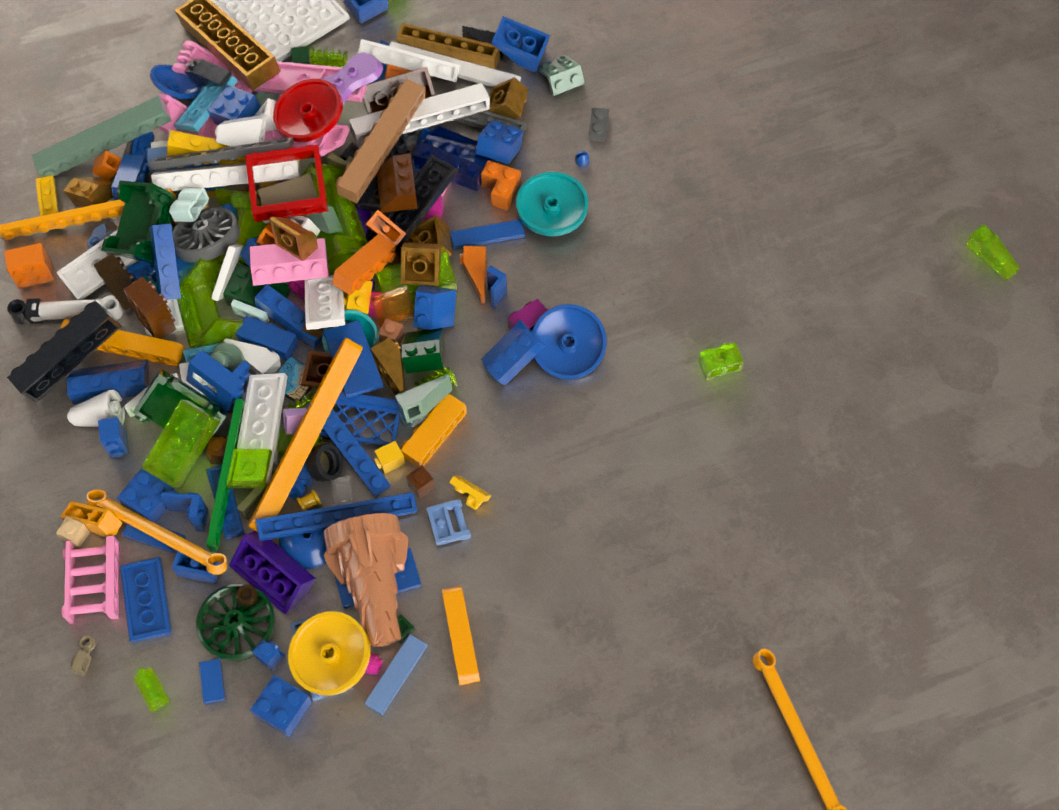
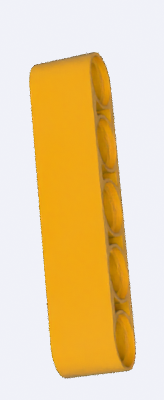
[442,585,480,685]

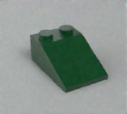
[223,263,291,309]
[402,328,444,374]

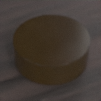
[236,584,258,606]

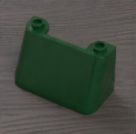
[101,180,175,263]
[133,369,226,455]

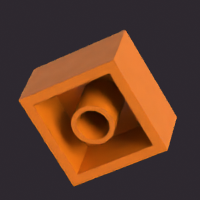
[4,243,55,288]

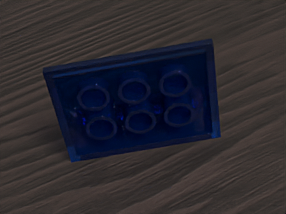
[413,126,496,192]

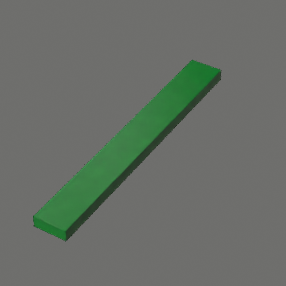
[206,398,245,552]

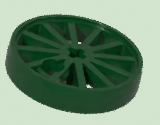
[196,584,275,662]

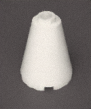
[67,390,125,427]

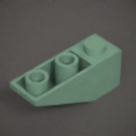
[395,374,453,423]

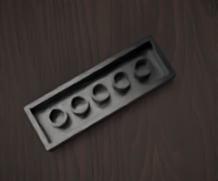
[7,300,122,402]

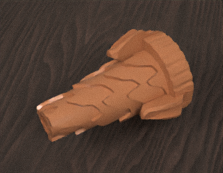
[324,513,408,647]

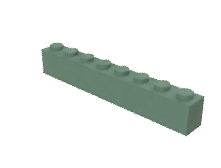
[32,96,172,177]

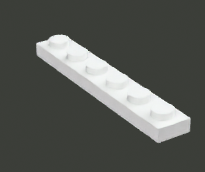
[358,39,460,82]

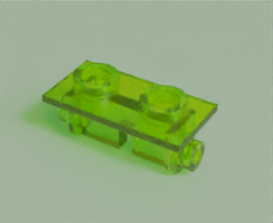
[133,667,170,713]

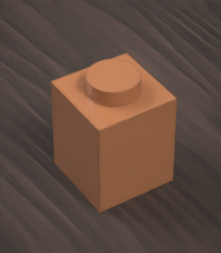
[378,319,405,345]

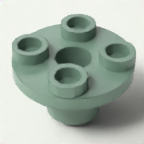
[210,343,245,372]

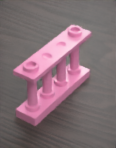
[61,536,119,624]

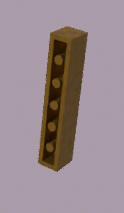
[397,23,500,70]

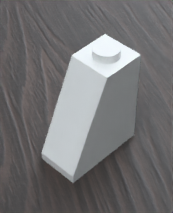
[215,115,268,146]

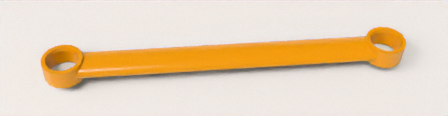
[86,489,227,575]
[753,649,847,810]

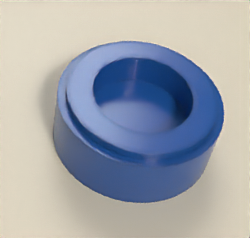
[288,480,305,499]

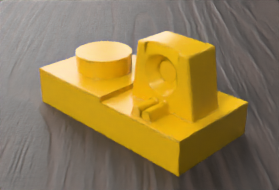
[449,475,491,510]

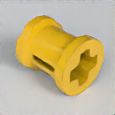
[296,489,322,511]

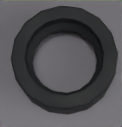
[306,443,343,482]

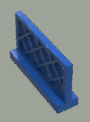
[319,391,401,446]

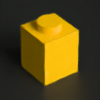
[373,441,405,474]

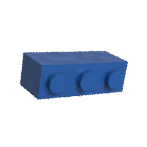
[111,155,149,201]
[236,316,299,361]

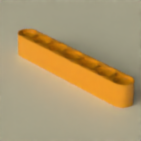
[60,319,185,366]

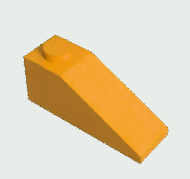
[60,501,123,538]

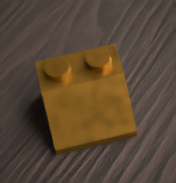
[486,77,529,119]
[63,176,113,207]
[270,217,318,261]
[401,242,441,286]

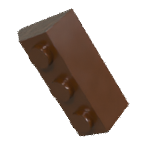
[377,154,417,213]
[301,350,344,392]

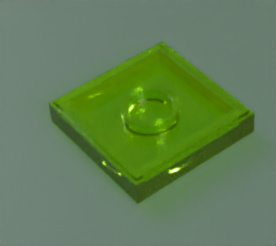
[226,449,272,488]

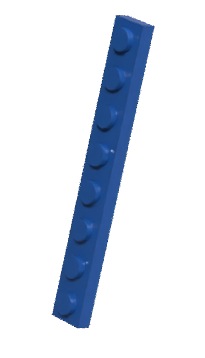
[255,492,417,541]

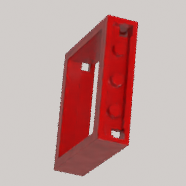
[245,144,329,222]

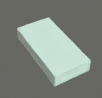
[231,299,269,324]

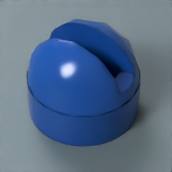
[575,151,589,166]

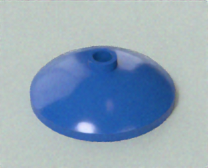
[150,64,201,99]
[279,530,327,569]

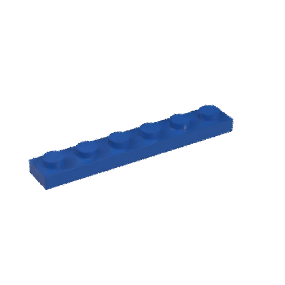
[306,402,391,498]

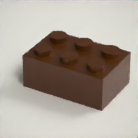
[123,277,176,339]

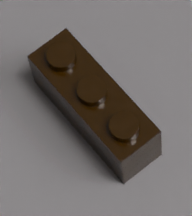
[94,253,135,314]

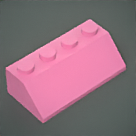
[250,238,330,286]

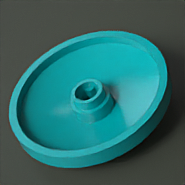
[516,172,588,236]

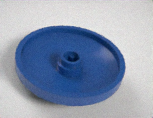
[532,304,607,380]

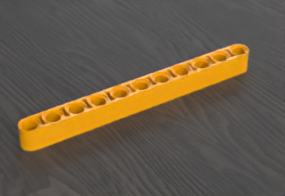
[248,337,363,531]

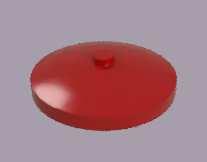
[273,79,343,142]

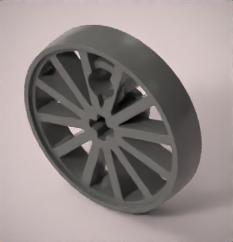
[172,207,240,263]

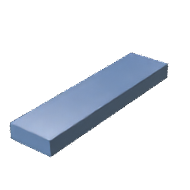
[364,634,428,716]

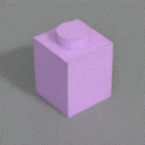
[283,408,307,434]

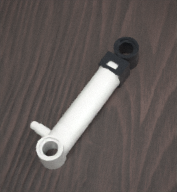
[7,295,124,324]

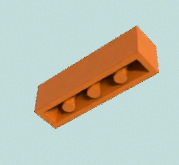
[332,234,397,295]

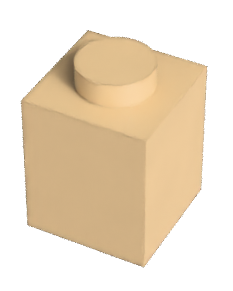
[56,516,90,549]

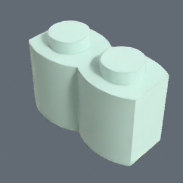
[169,188,209,222]

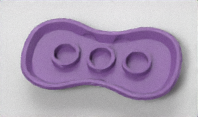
[323,52,383,103]

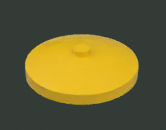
[288,611,371,696]

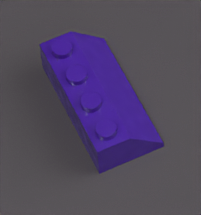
[229,531,316,615]

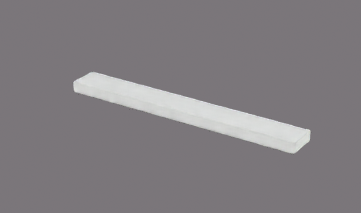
[389,41,521,87]

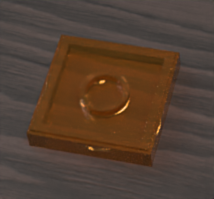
[371,285,414,328]

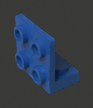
[160,491,209,532]

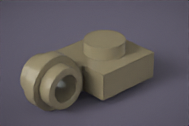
[71,635,96,677]

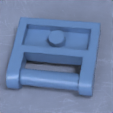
[427,500,471,546]

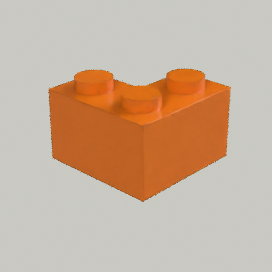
[481,160,521,211]

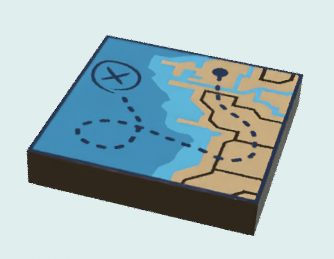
[277,356,313,405]

